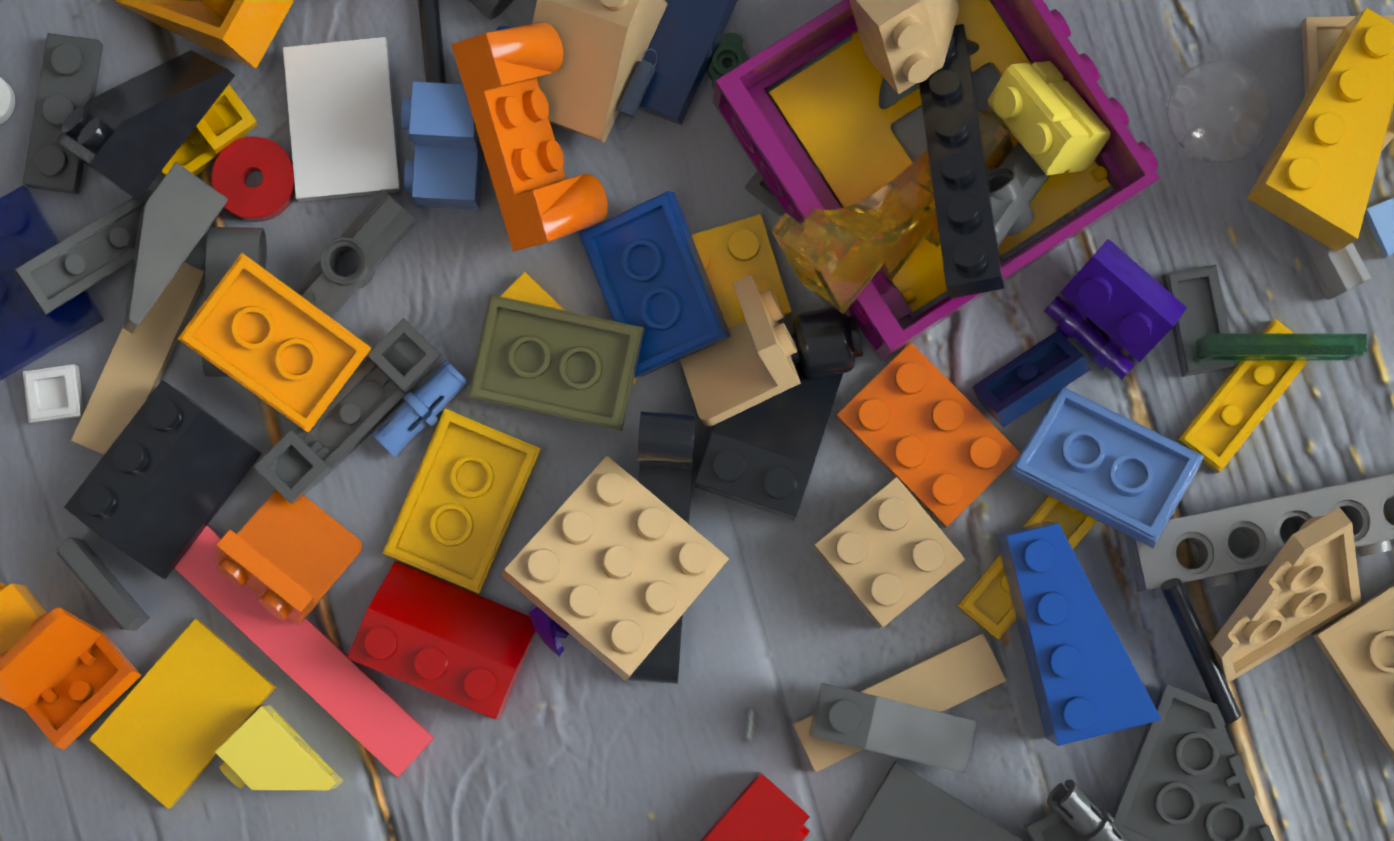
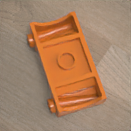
[451,22,608,252]

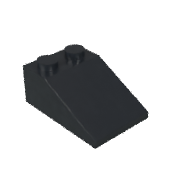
[57,50,235,201]
[695,364,843,521]

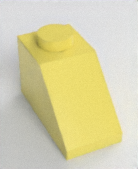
[215,705,344,790]

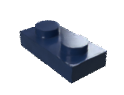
[972,330,1090,428]

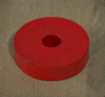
[211,137,295,222]

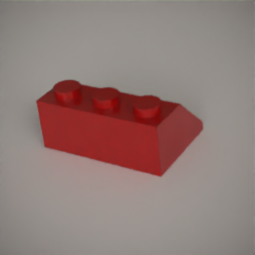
[347,561,536,720]

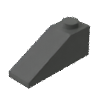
[124,162,229,334]
[809,683,977,773]

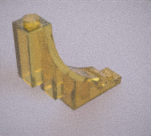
[771,109,1013,314]

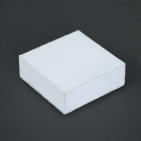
[23,364,84,425]

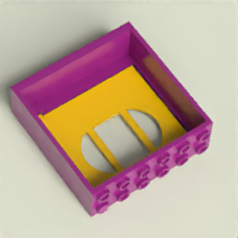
[713,0,1160,361]

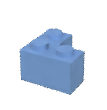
[401,81,483,210]

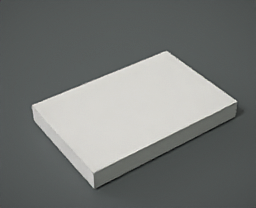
[283,37,401,202]

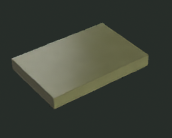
[468,294,645,431]

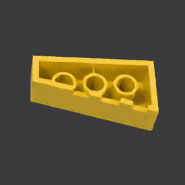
[1247,7,1394,252]

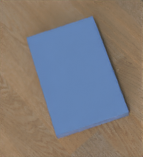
[1011,387,1204,548]

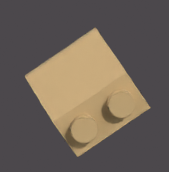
[849,0,959,94]

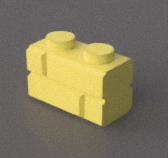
[988,61,1111,175]

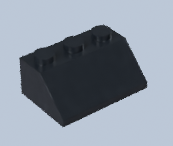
[64,380,262,579]

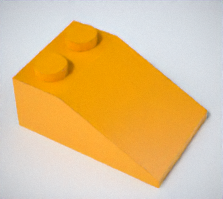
[113,0,294,69]

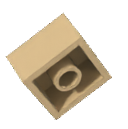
[812,477,965,629]

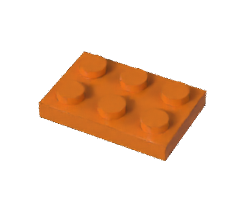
[835,342,1021,528]

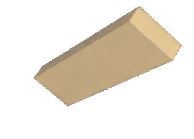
[71,262,205,455]
[792,633,1006,772]

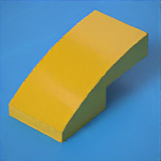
[161,84,258,176]

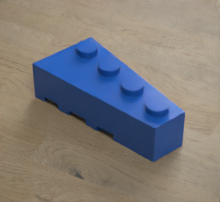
[996,522,1162,746]

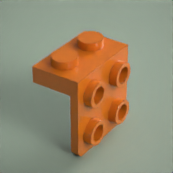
[215,490,362,626]
[0,608,142,750]

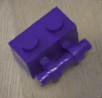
[1044,239,1187,380]

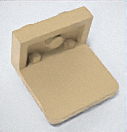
[680,274,801,426]

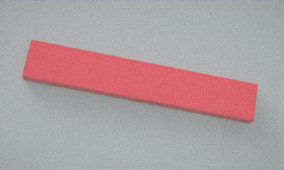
[175,525,435,778]

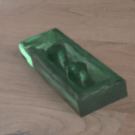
[1196,334,1367,361]

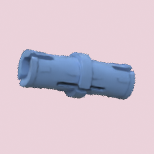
[372,360,470,458]

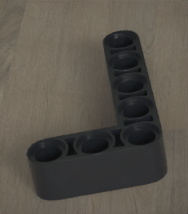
[627,411,696,684]

